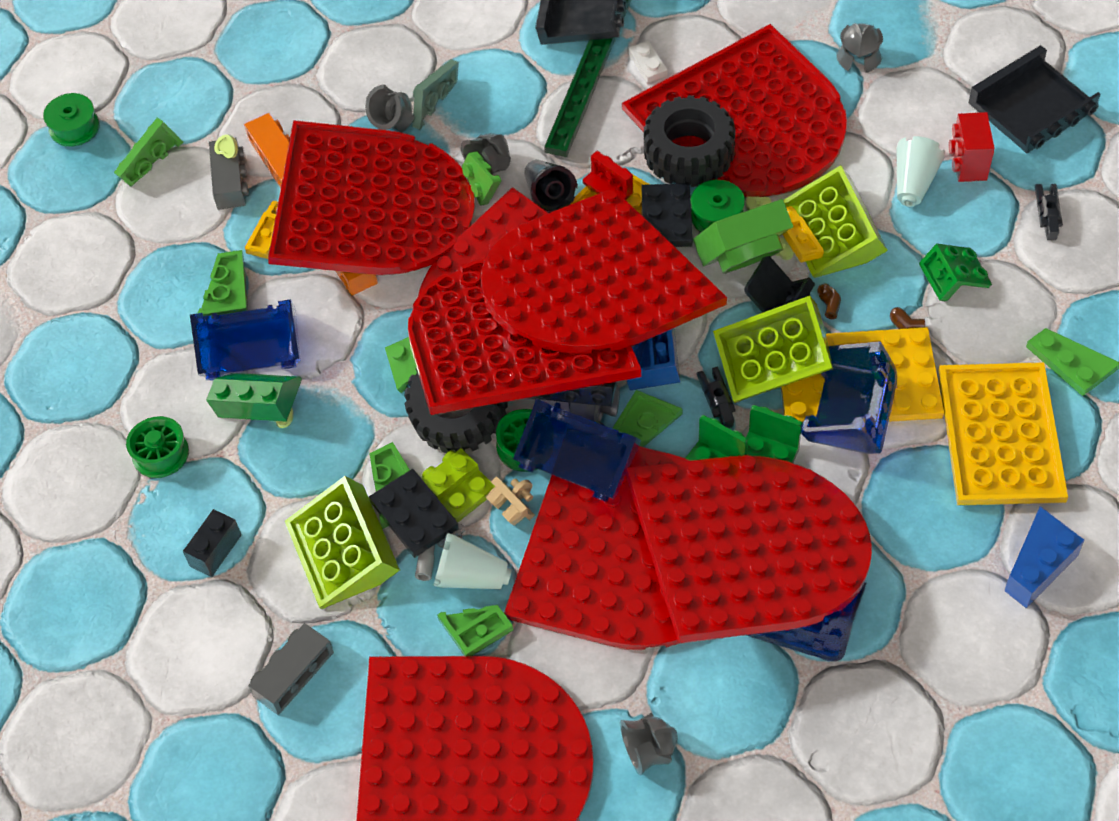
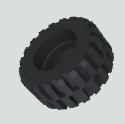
[644,96,736,187]
[404,368,508,453]

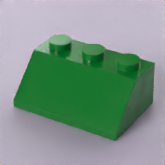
[206,373,302,422]

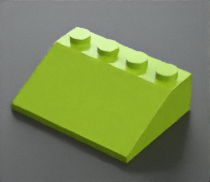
[783,165,888,278]
[713,296,833,403]
[285,476,400,609]

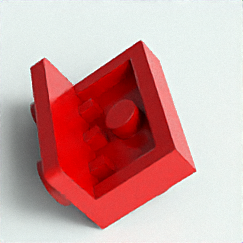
[582,150,633,200]

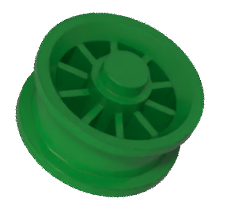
[43,93,100,146]
[691,180,745,232]
[496,409,554,472]
[126,416,189,478]

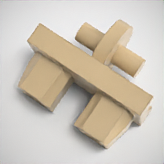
[486,476,535,526]

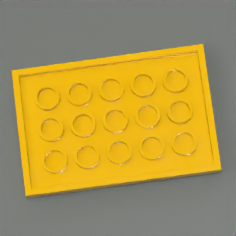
[781,327,944,427]
[938,362,1068,505]

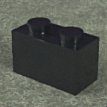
[183,509,242,577]

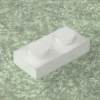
[628,40,668,84]

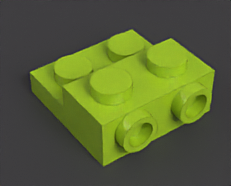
[421,448,495,523]

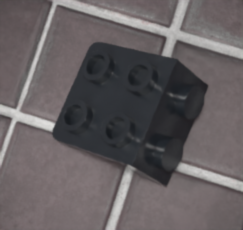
[744,256,815,313]

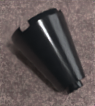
[524,160,578,212]

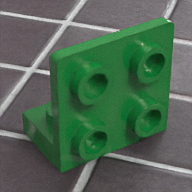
[919,243,992,302]
[746,405,803,463]
[685,415,748,461]

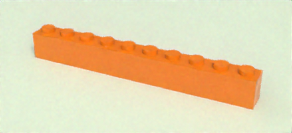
[244,113,378,296]

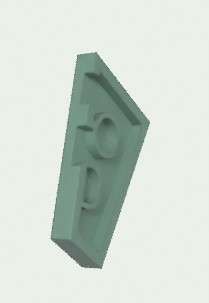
[412,59,459,130]

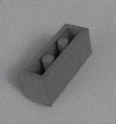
[209,137,249,210]
[248,623,334,716]

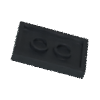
[641,183,693,247]
[369,469,459,558]

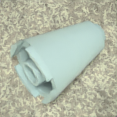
[896,136,945,207]
[434,533,512,589]

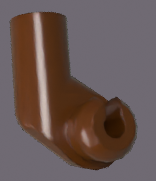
[817,283,841,320]
[890,307,925,329]

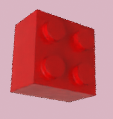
[949,112,995,182]

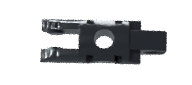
[1034,184,1063,240]
[696,366,736,428]

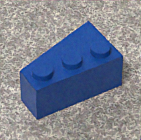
[627,328,680,391]
[1004,506,1085,608]

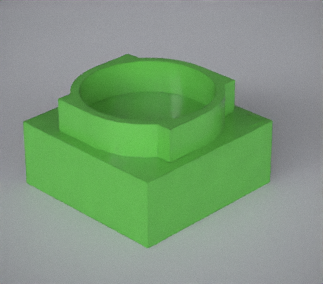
[693,199,793,274]

